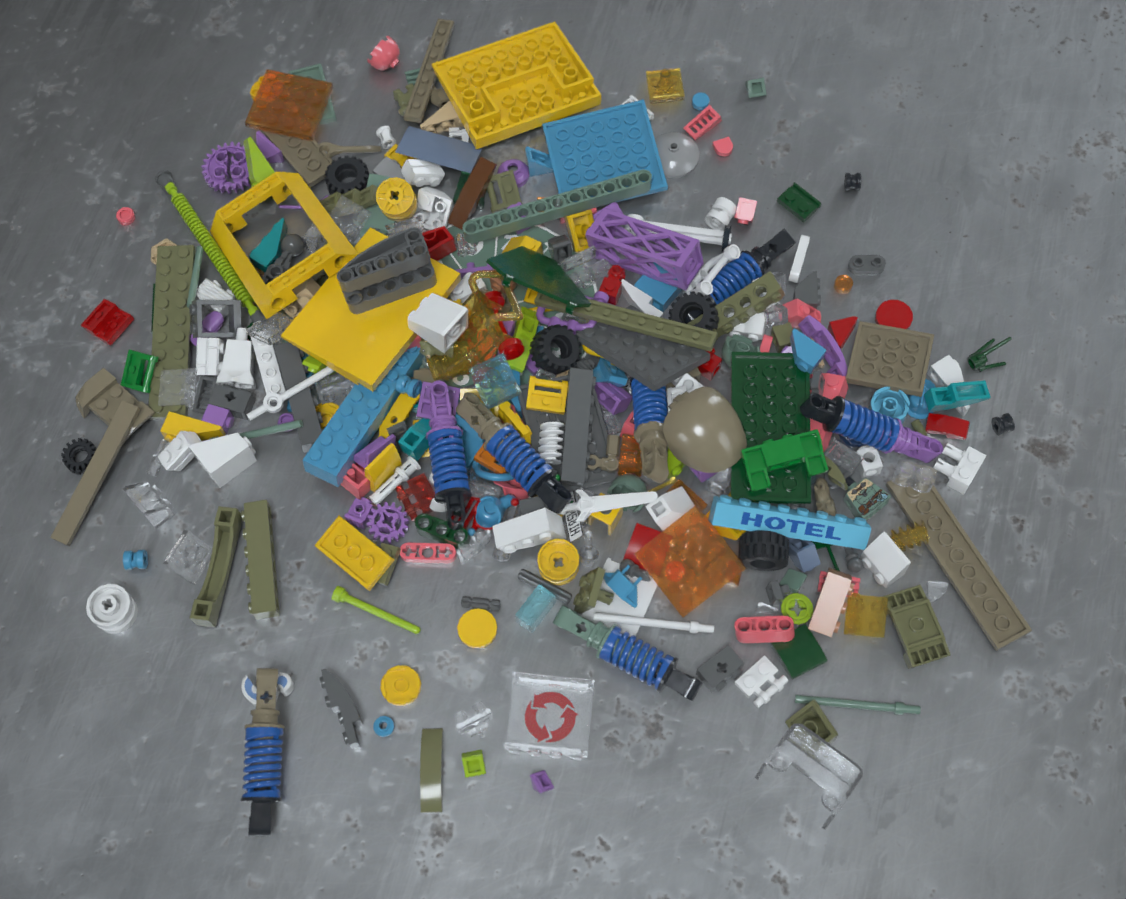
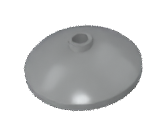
[655,132,700,178]

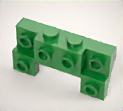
[740,429,829,492]

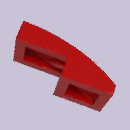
[925,413,970,440]

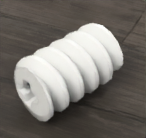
[538,422,565,465]

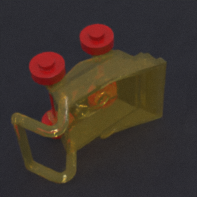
[421,270,524,387]

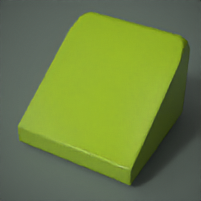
[462,750,486,778]

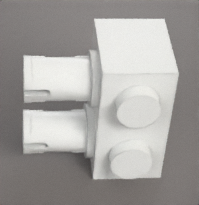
[933,443,987,495]

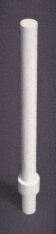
[593,613,714,634]

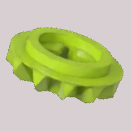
[781,593,813,625]

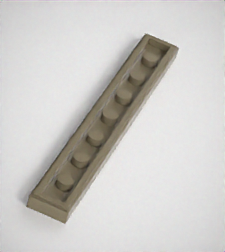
[404,19,455,123]
[50,400,141,546]

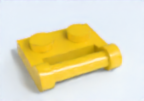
[526,375,568,415]

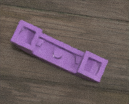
[798,315,848,377]

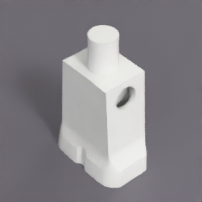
[216,328,256,390]

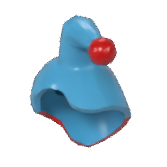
[467,494,519,536]

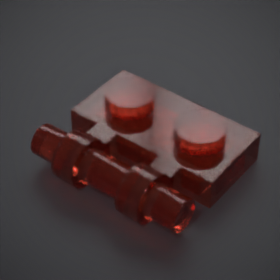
[395,473,435,522]

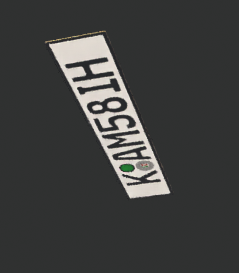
[564,491,584,543]

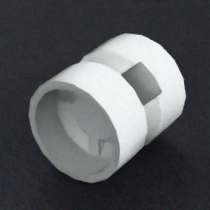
[705,197,737,231]

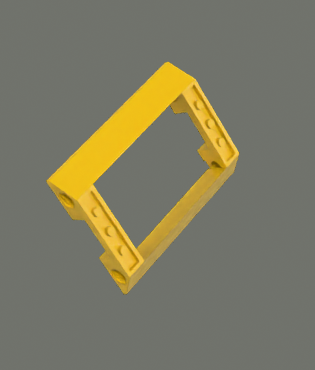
[210,171,359,319]

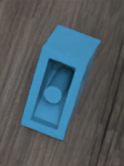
[790,328,827,374]

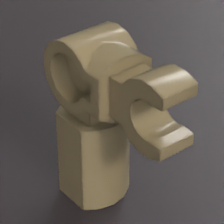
[588,435,621,473]

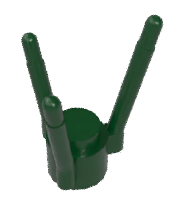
[967,337,1012,372]

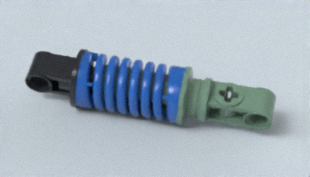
[553,605,703,701]

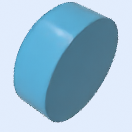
[692,93,710,110]

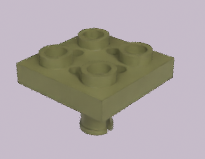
[573,567,614,614]

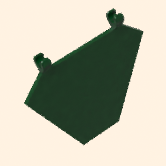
[486,246,591,315]

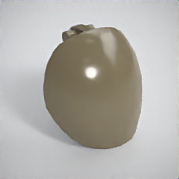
[663,387,747,473]

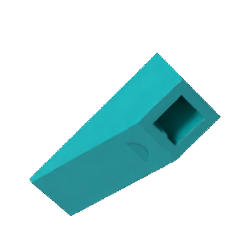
[249,218,288,273]
[398,418,431,461]

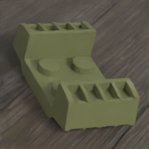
[881,584,951,669]

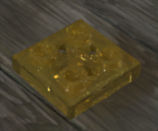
[646,68,685,104]

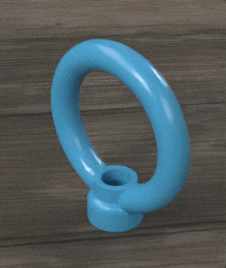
[472,460,515,481]

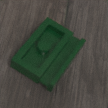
[777,182,822,223]

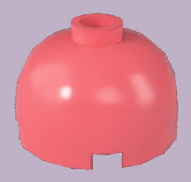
[367,36,400,71]

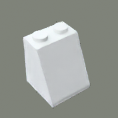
[408,293,468,354]
[189,433,257,488]

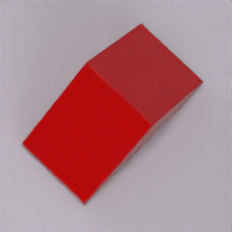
[827,316,858,350]

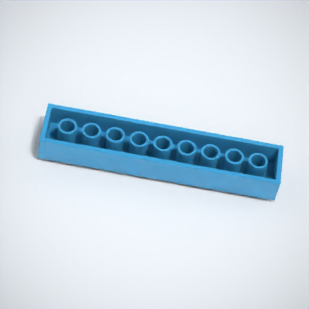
[303,338,429,487]

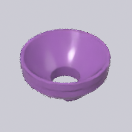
[497,159,529,188]

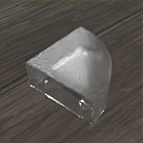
[927,581,948,602]

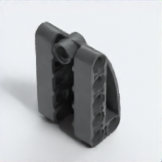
[337,227,437,314]

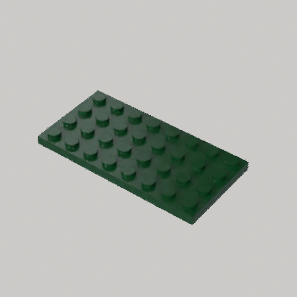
[730,352,811,504]

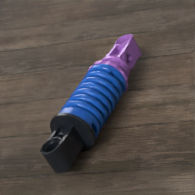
[426,380,472,530]
[800,393,943,463]

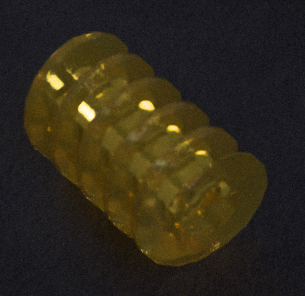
[887,519,929,552]

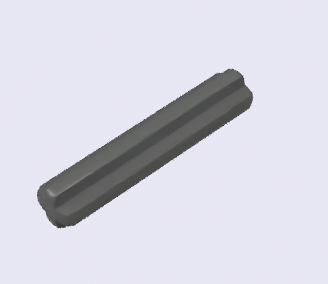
[518,569,572,604]

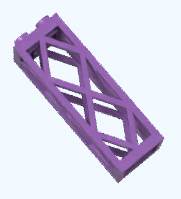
[585,208,704,290]

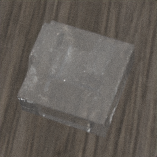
[455,233,477,257]

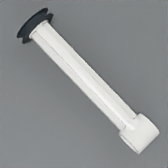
[624,214,732,252]

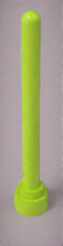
[331,586,421,634]

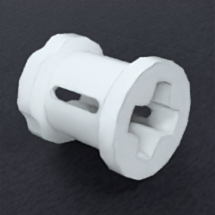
[376,126,396,149]

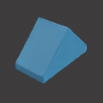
[525,146,553,177]

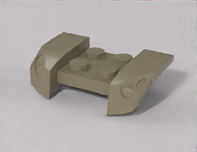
[76,368,155,443]

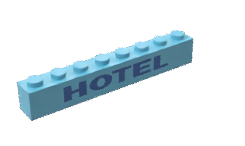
[709,495,872,550]

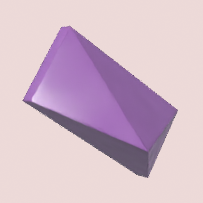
[256,131,284,163]

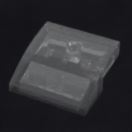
[558,245,596,272]

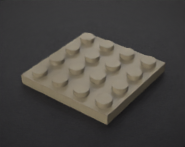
[846,321,935,397]

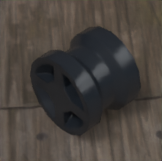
[844,173,861,191]
[991,413,1015,436]

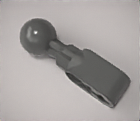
[262,234,305,284]

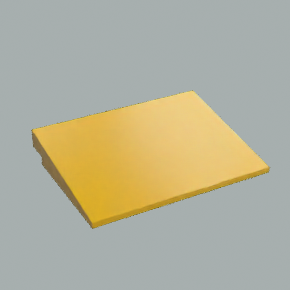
[432,21,601,149]
[281,228,461,392]

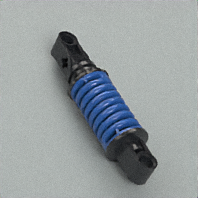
[684,228,796,324]

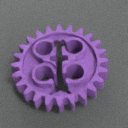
[201,142,250,194]

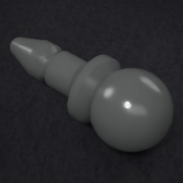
[843,546,863,573]
[619,559,651,582]

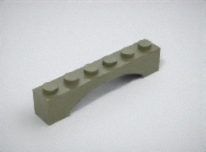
[190,506,243,628]

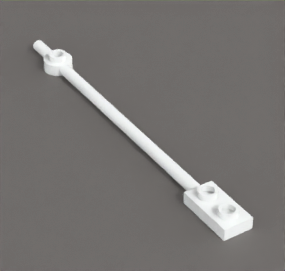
[246,366,334,421]

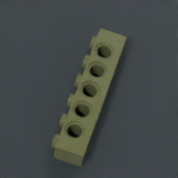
[688,271,785,341]

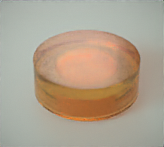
[834,275,853,294]

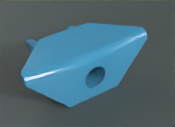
[603,565,643,608]

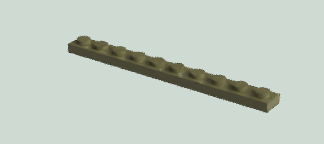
[534,292,718,352]

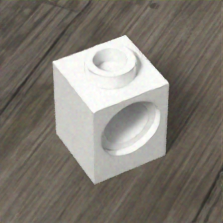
[854,445,883,478]

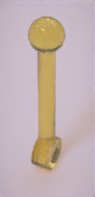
[647,477,677,492]

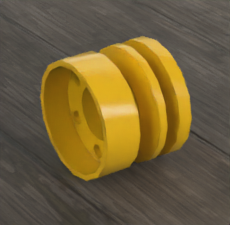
[376,177,418,222]
[537,539,579,586]

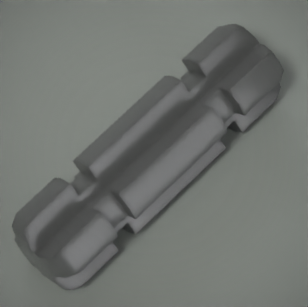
[461,596,500,612]

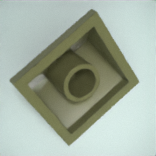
[785,699,839,757]

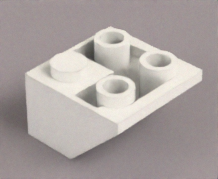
[411,186,453,230]
[645,486,704,540]

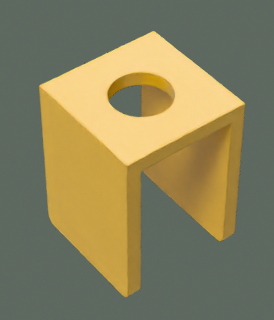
[588,493,623,536]

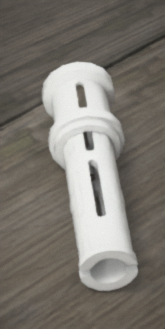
[369,456,421,506]

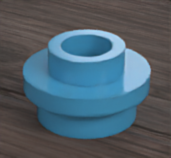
[373,716,394,737]

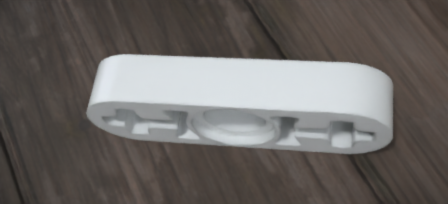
[788,235,810,283]

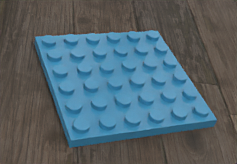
[542,99,668,205]

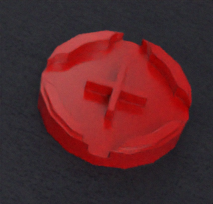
[875,299,913,330]

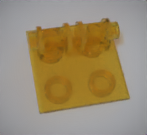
[844,593,888,638]

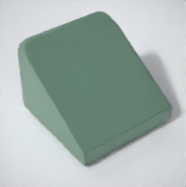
[745,78,766,98]
[779,568,807,593]

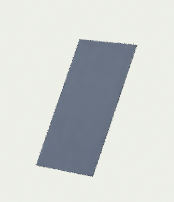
[395,126,483,173]

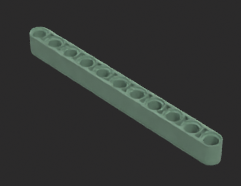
[462,169,652,244]

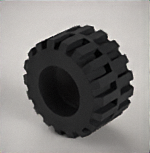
[324,155,369,195]
[668,291,719,331]
[529,324,582,375]
[738,531,789,571]

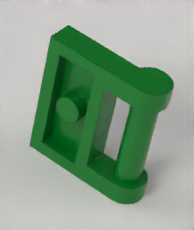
[120,349,159,393]

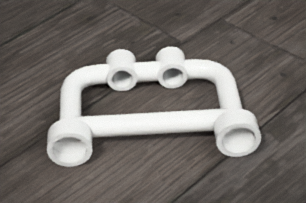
[682,244,740,297]

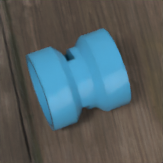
[396,374,422,398]
[123,550,148,570]

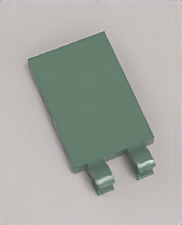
[358,173,399,238]

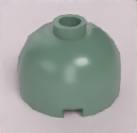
[721,334,760,369]
[607,474,647,512]

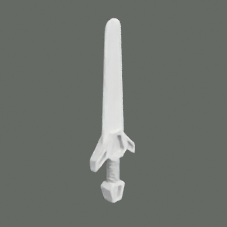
[554,490,658,522]

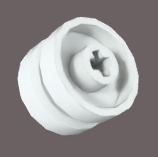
[86,584,138,634]

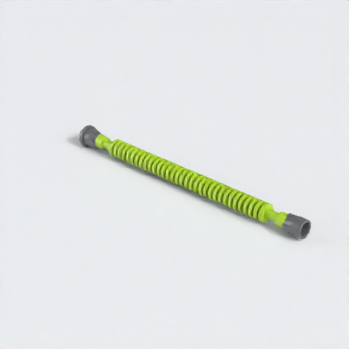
[155,170,270,331]

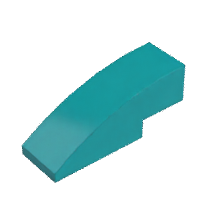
[924,380,991,412]

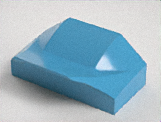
[593,358,628,387]

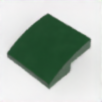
[771,624,828,679]

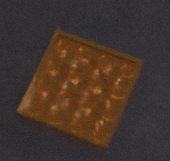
[245,69,333,141]
[634,505,747,618]

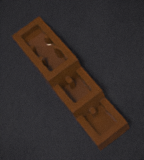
[447,157,497,230]

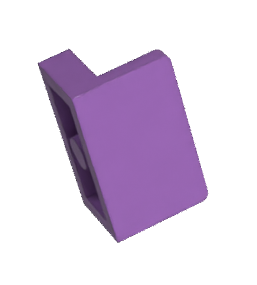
[354,434,396,468]

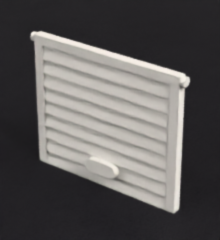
[582,558,660,638]

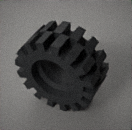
[61,438,97,475]

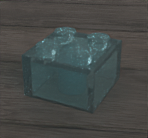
[469,353,522,409]

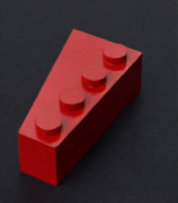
[422,226,456,261]

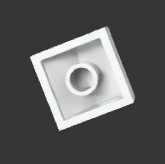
[860,531,911,588]

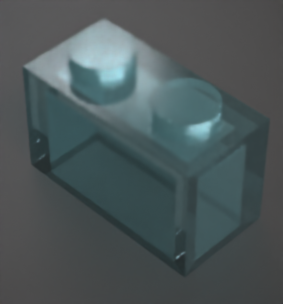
[515,584,556,633]

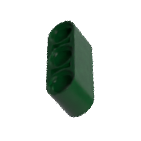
[415,513,470,550]

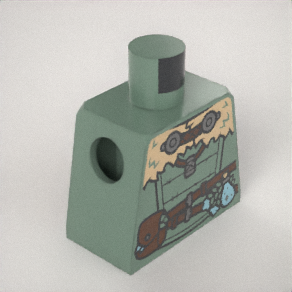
[843,476,891,521]

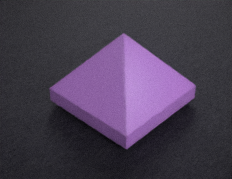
[530,770,554,794]

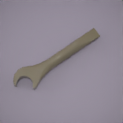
[318,142,381,158]

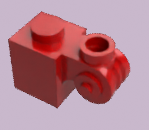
[599,265,626,306]
[697,348,722,381]

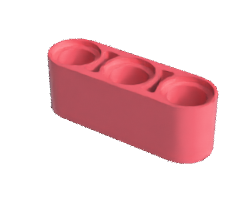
[734,616,795,643]

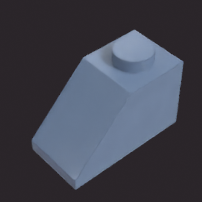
[787,537,821,573]

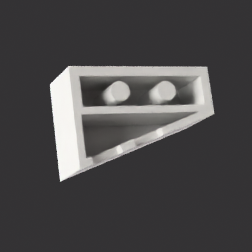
[492,508,566,553]

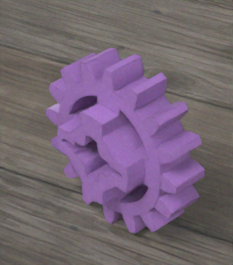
[366,502,409,545]

